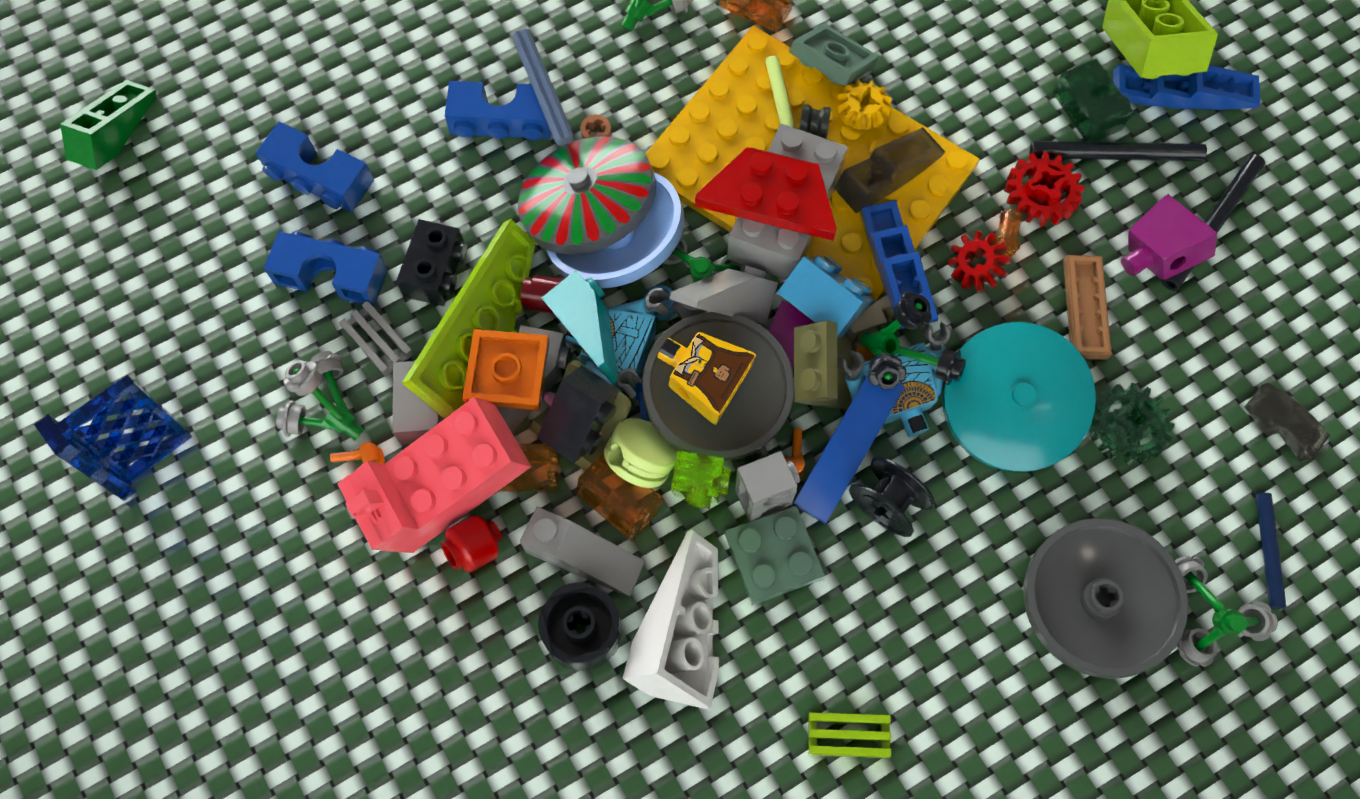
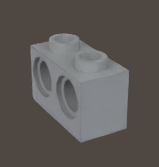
[735,451,800,522]

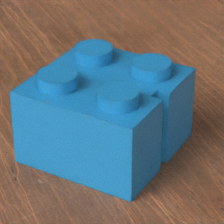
[777,255,876,338]

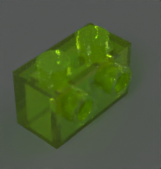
[671,450,731,509]

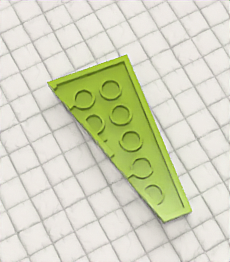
[402,219,536,419]

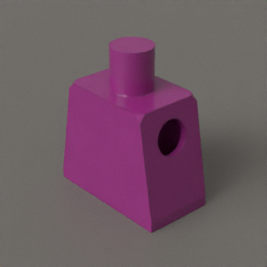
[1121,194,1217,280]

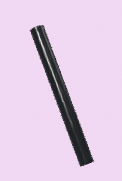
[1029,141,1207,161]
[1162,154,1266,291]

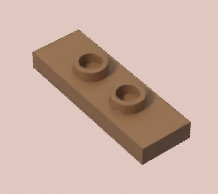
[1063,255,1112,360]

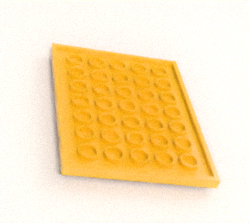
[645,26,980,303]

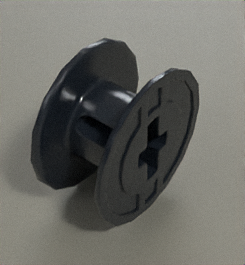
[849,457,936,537]

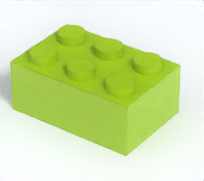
[1102,0,1218,79]

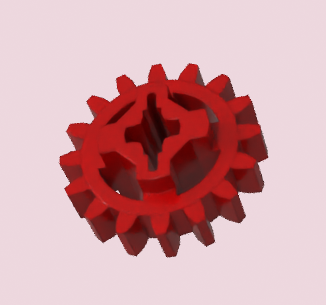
[1004,152,1084,227]

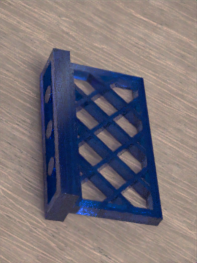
[34,375,193,501]

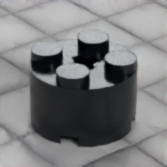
[538,582,622,671]

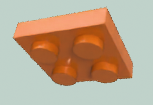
[462,329,550,411]

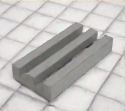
[339,301,414,377]

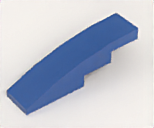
[1113,64,1261,110]
[860,200,938,329]
[793,371,905,524]

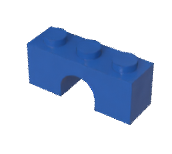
[444,81,552,140]
[255,121,374,213]
[263,231,388,307]

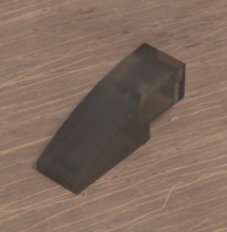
[834,127,945,213]

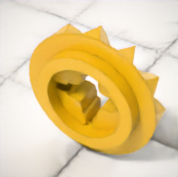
[836,79,892,130]

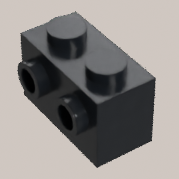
[396,219,467,306]
[537,366,620,463]

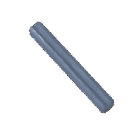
[513,28,574,146]

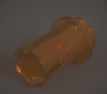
[996,209,1023,257]

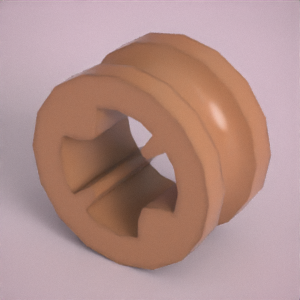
[580,114,612,139]

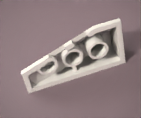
[622,530,719,709]

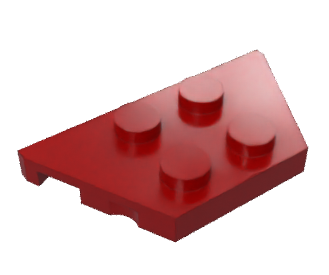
[695,147,837,241]

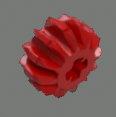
[948,230,1011,293]

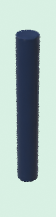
[1255,493,1287,609]

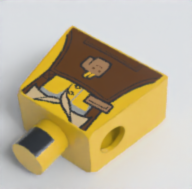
[657,332,756,425]

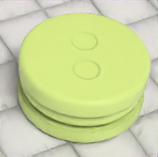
[604,418,679,488]

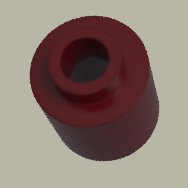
[521,275,564,314]

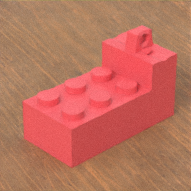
[337,397,532,553]

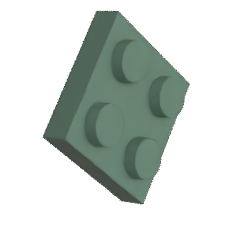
[789,23,879,86]
[725,505,825,605]

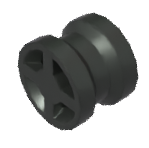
[799,104,831,139]

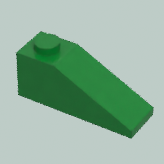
[60,80,156,170]

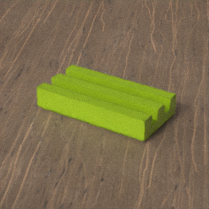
[808,712,891,758]

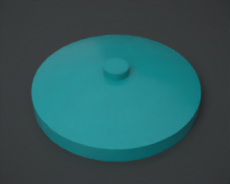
[942,322,1096,472]

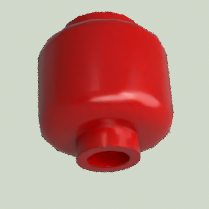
[441,515,502,573]

